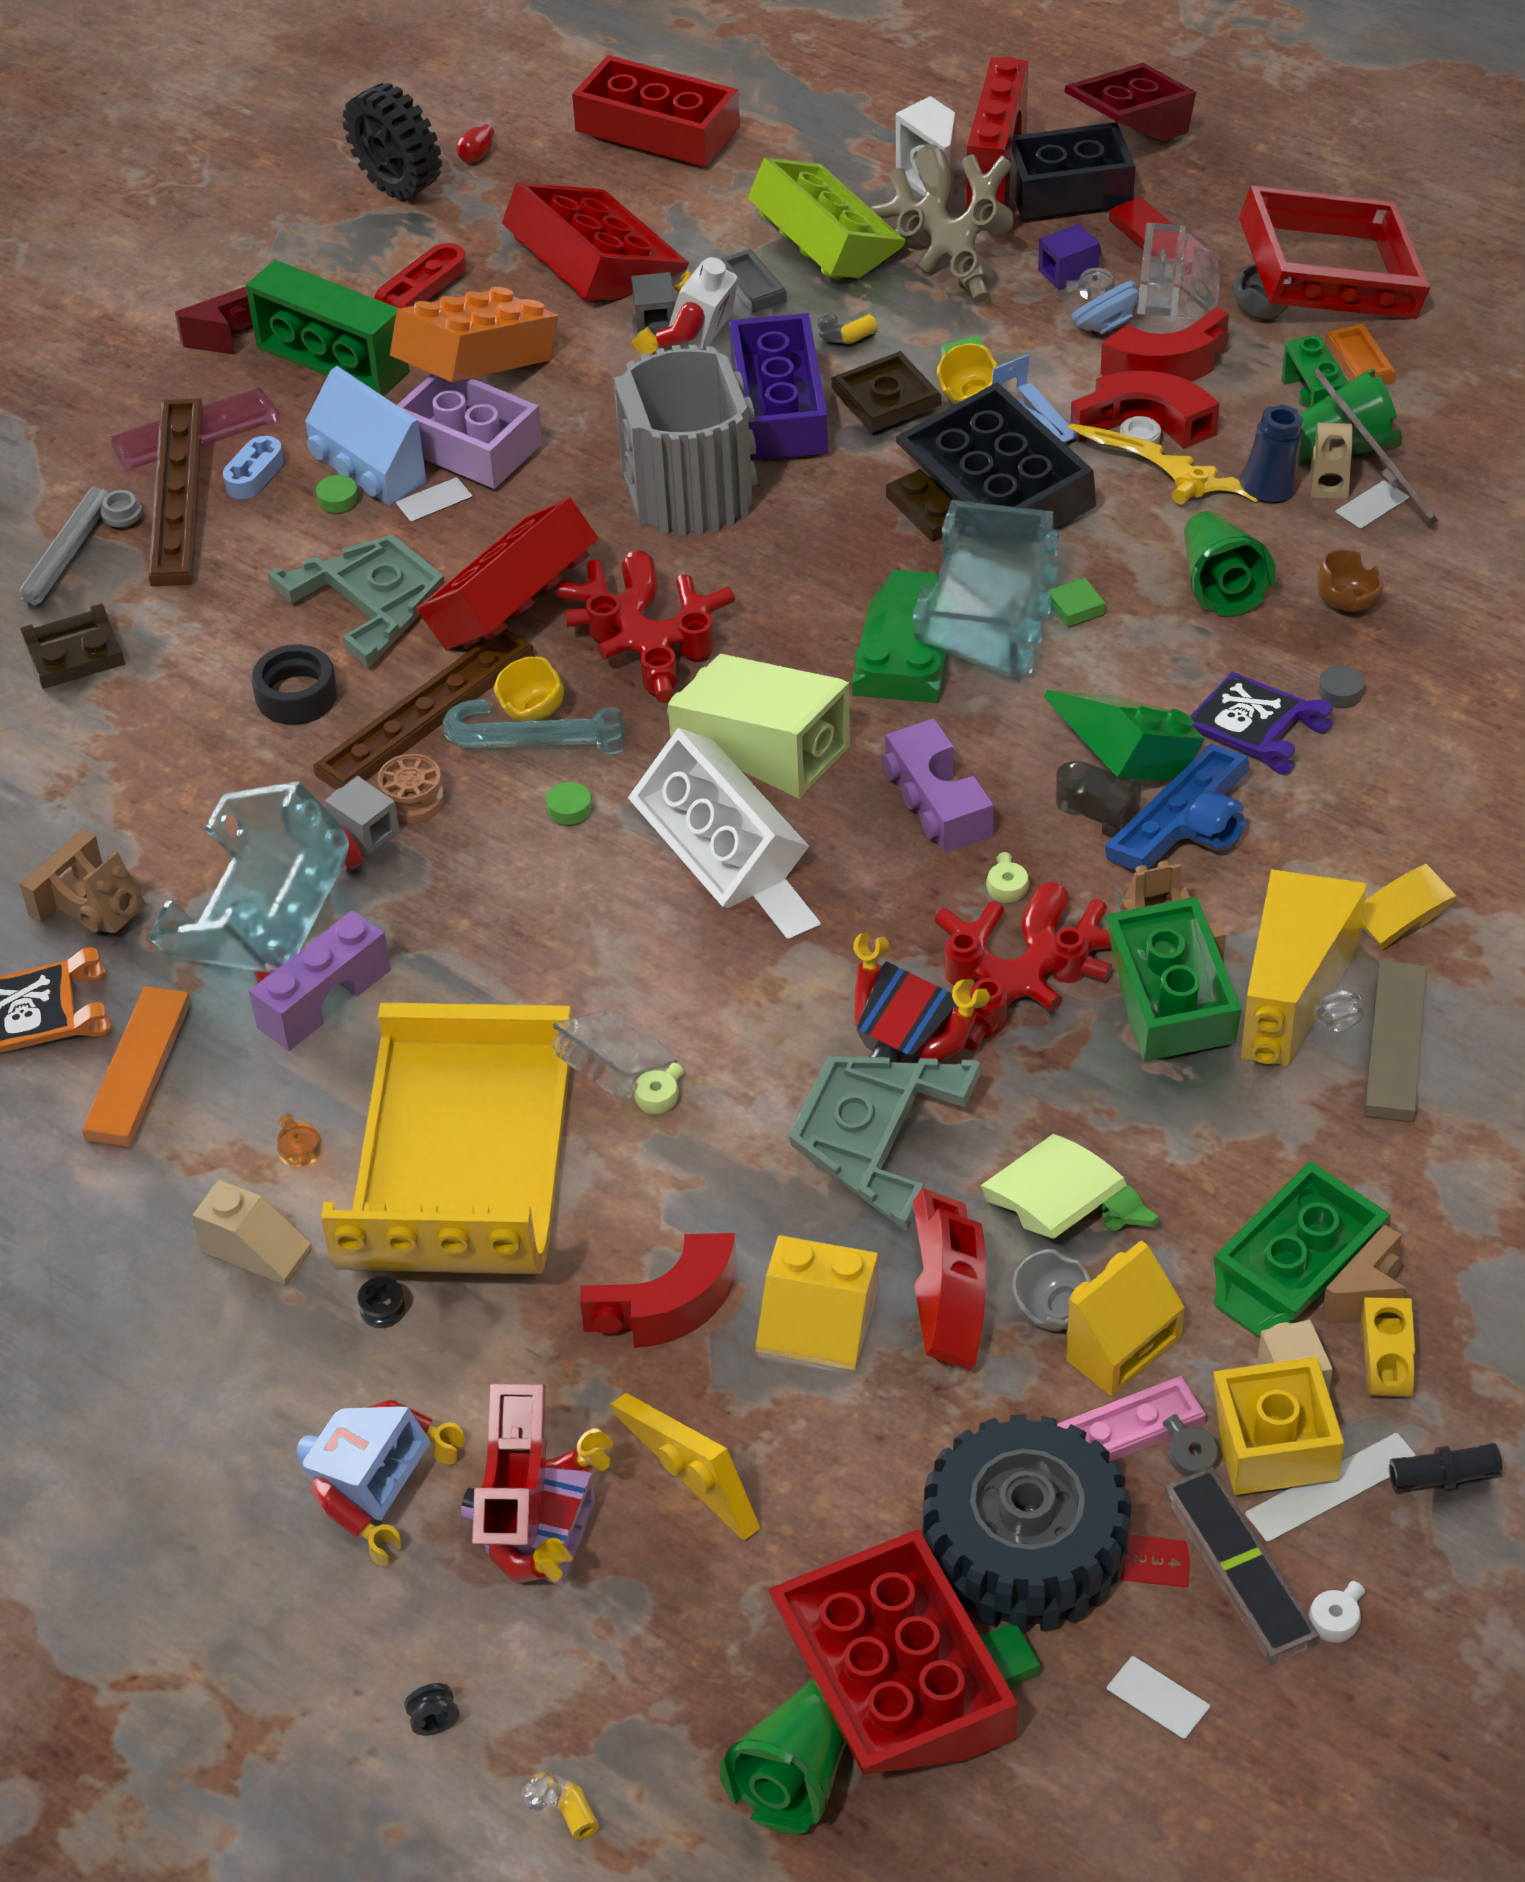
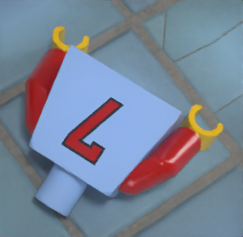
[297,1400,464,1566]

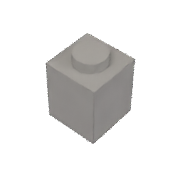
[325,776,400,857]

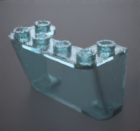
[913,500,1060,682]
[147,782,349,974]

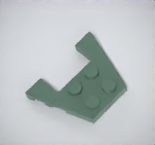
[268,534,445,668]
[789,1056,982,1230]

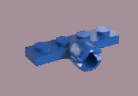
[1105,743,1250,871]

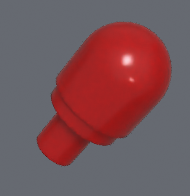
[456,124,494,164]

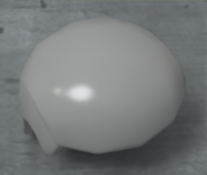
[1011,1249,1092,1332]

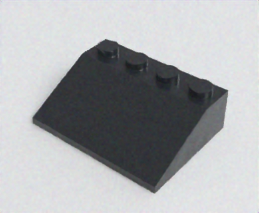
[896,382,1096,533]

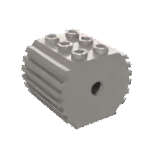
[614,345,758,536]

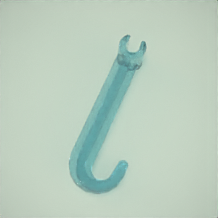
[443,699,625,754]

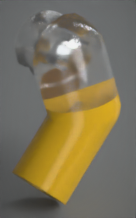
[521,1771,599,1840]

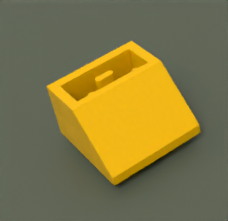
[1066,1240,1185,1397]

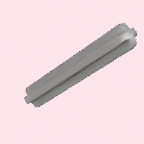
[19,486,109,606]

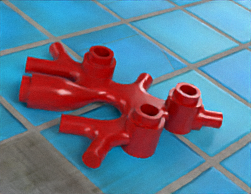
[555,550,735,703]
[934,882,1112,1051]

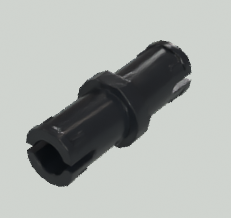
[1388,1443,1502,1493]

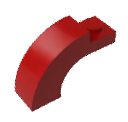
[1100,307,1229,382]
[580,1233,737,1348]

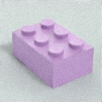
[397,374,543,489]

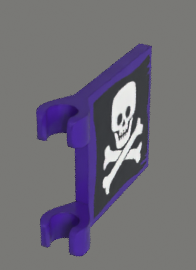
[1190,672,1333,775]

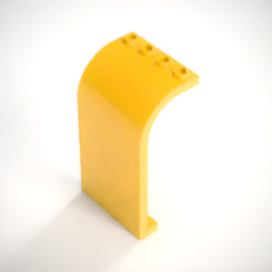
[321,1003,574,1274]

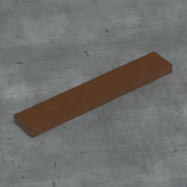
[149,399,203,586]
[313,628,534,790]

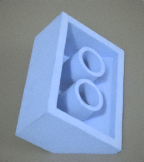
[305,366,427,507]

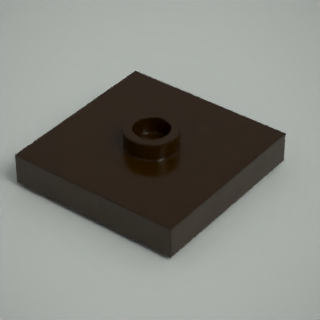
[831,351,942,433]

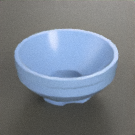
[1070,279,1139,336]

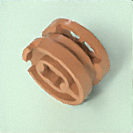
[378,754,444,824]

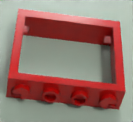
[1239,186,1431,319]

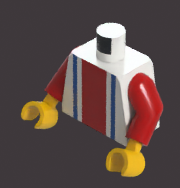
[630,257,739,355]

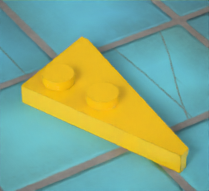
[610,1393,761,1541]

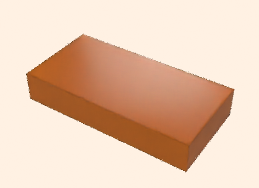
[1325,324,1396,385]

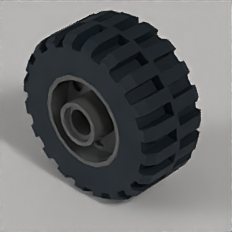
[922,1414,1132,1632]

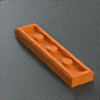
[82,986,191,1147]

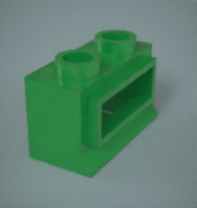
[1281,335,1349,407]

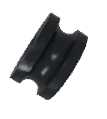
[357,1277,405,1328]
[404,1683,460,1736]

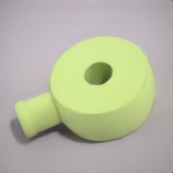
[986,852,1030,903]
[633,1063,684,1114]

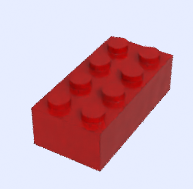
[572,55,740,167]
[416,497,599,650]

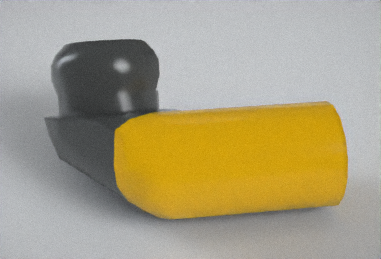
[817,314,878,344]

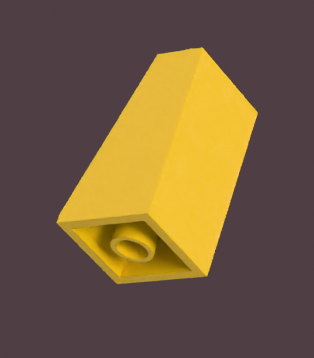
[1241,869,1367,1066]

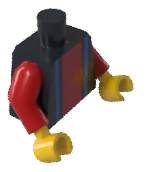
[853,932,990,1063]

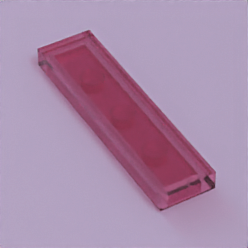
[110,388,277,471]

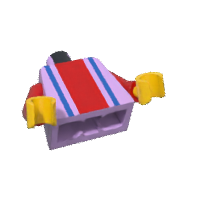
[461,1428,614,1586]

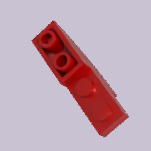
[912,1188,986,1371]

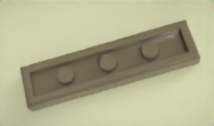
[1364,960,1427,1122]

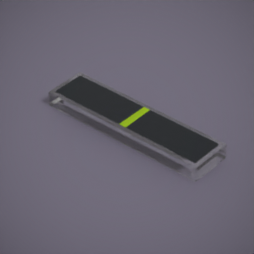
[1164,1467,1320,1666]

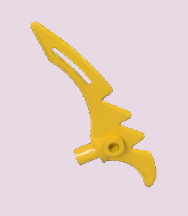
[1068,424,1259,505]

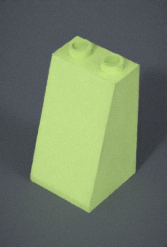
[667,654,850,799]

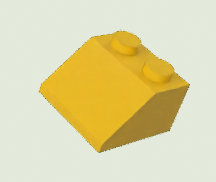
[755,1235,879,1371]
[1213,1357,1344,1495]

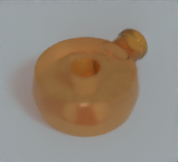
[276,1113,322,1167]

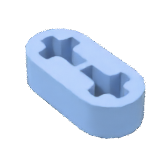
[223,436,284,499]

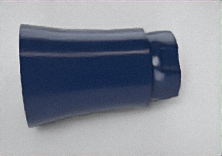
[1240,405,1303,502]

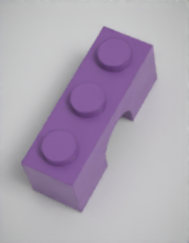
[881,718,994,854]
[249,910,391,1051]

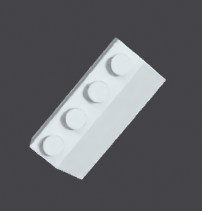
[628,728,809,908]

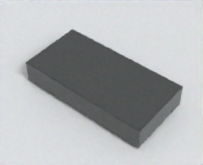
[720,249,787,313]

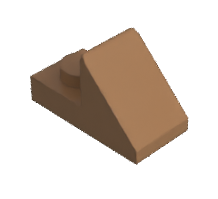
[1322,1225,1407,1324]

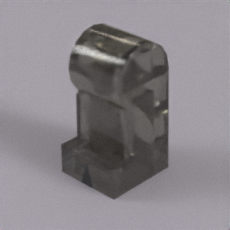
[1055,761,1142,838]

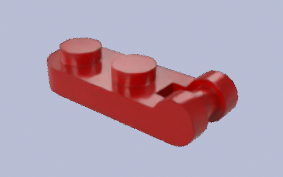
[374,243,467,309]

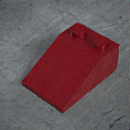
[1064,63,1197,142]

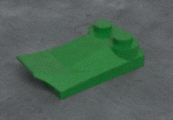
[852,570,955,703]
[1213,1160,1391,1337]

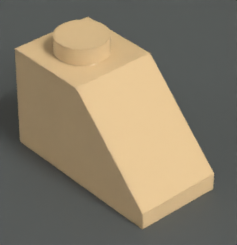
[192,1179,312,1285]

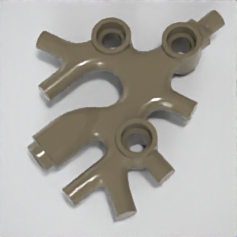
[871,145,1014,303]

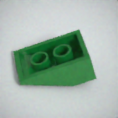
[1043,689,1205,781]
[1105,897,1242,1061]

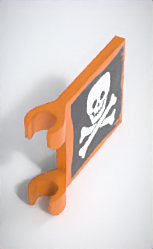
[0,947,111,1053]

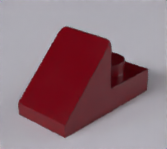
[175,286,253,354]

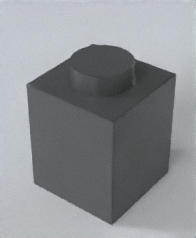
[631,272,675,335]

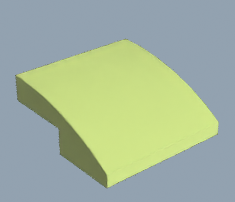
[980,1134,1127,1239]

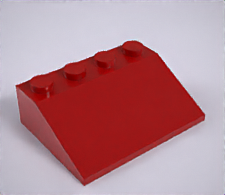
[502,182,689,303]
[769,1529,1018,1775]

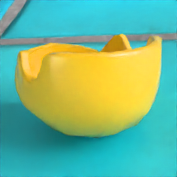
[937,343,998,405]
[494,657,565,724]

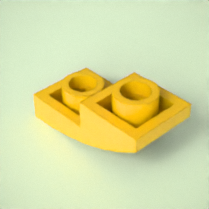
[1361,864,1457,950]

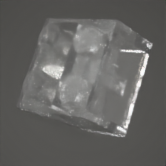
[1137,223,1222,319]

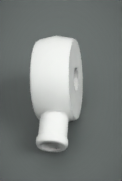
[1309,1581,1365,1643]

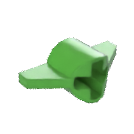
[1101,1185,1159,1231]

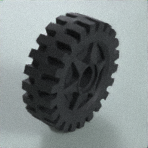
[343,83,442,200]

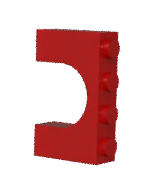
[966,57,1028,211]

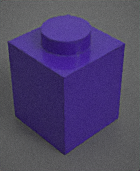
[1038,224,1101,290]

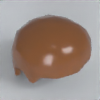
[1317,549,1384,612]

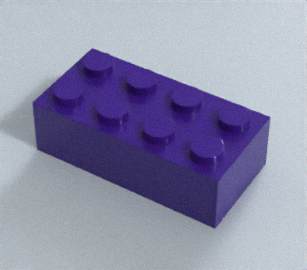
[729,313,828,461]

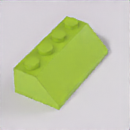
[747,157,906,280]

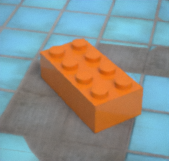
[390,287,559,382]

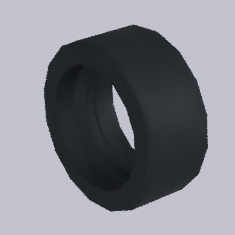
[251,644,337,724]

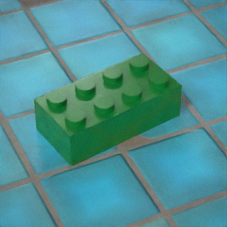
[246,260,410,397]

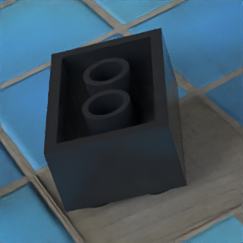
[1010,122,1135,219]

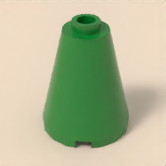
[1298,369,1402,462]
[1184,511,1276,617]
[719,1678,846,1835]

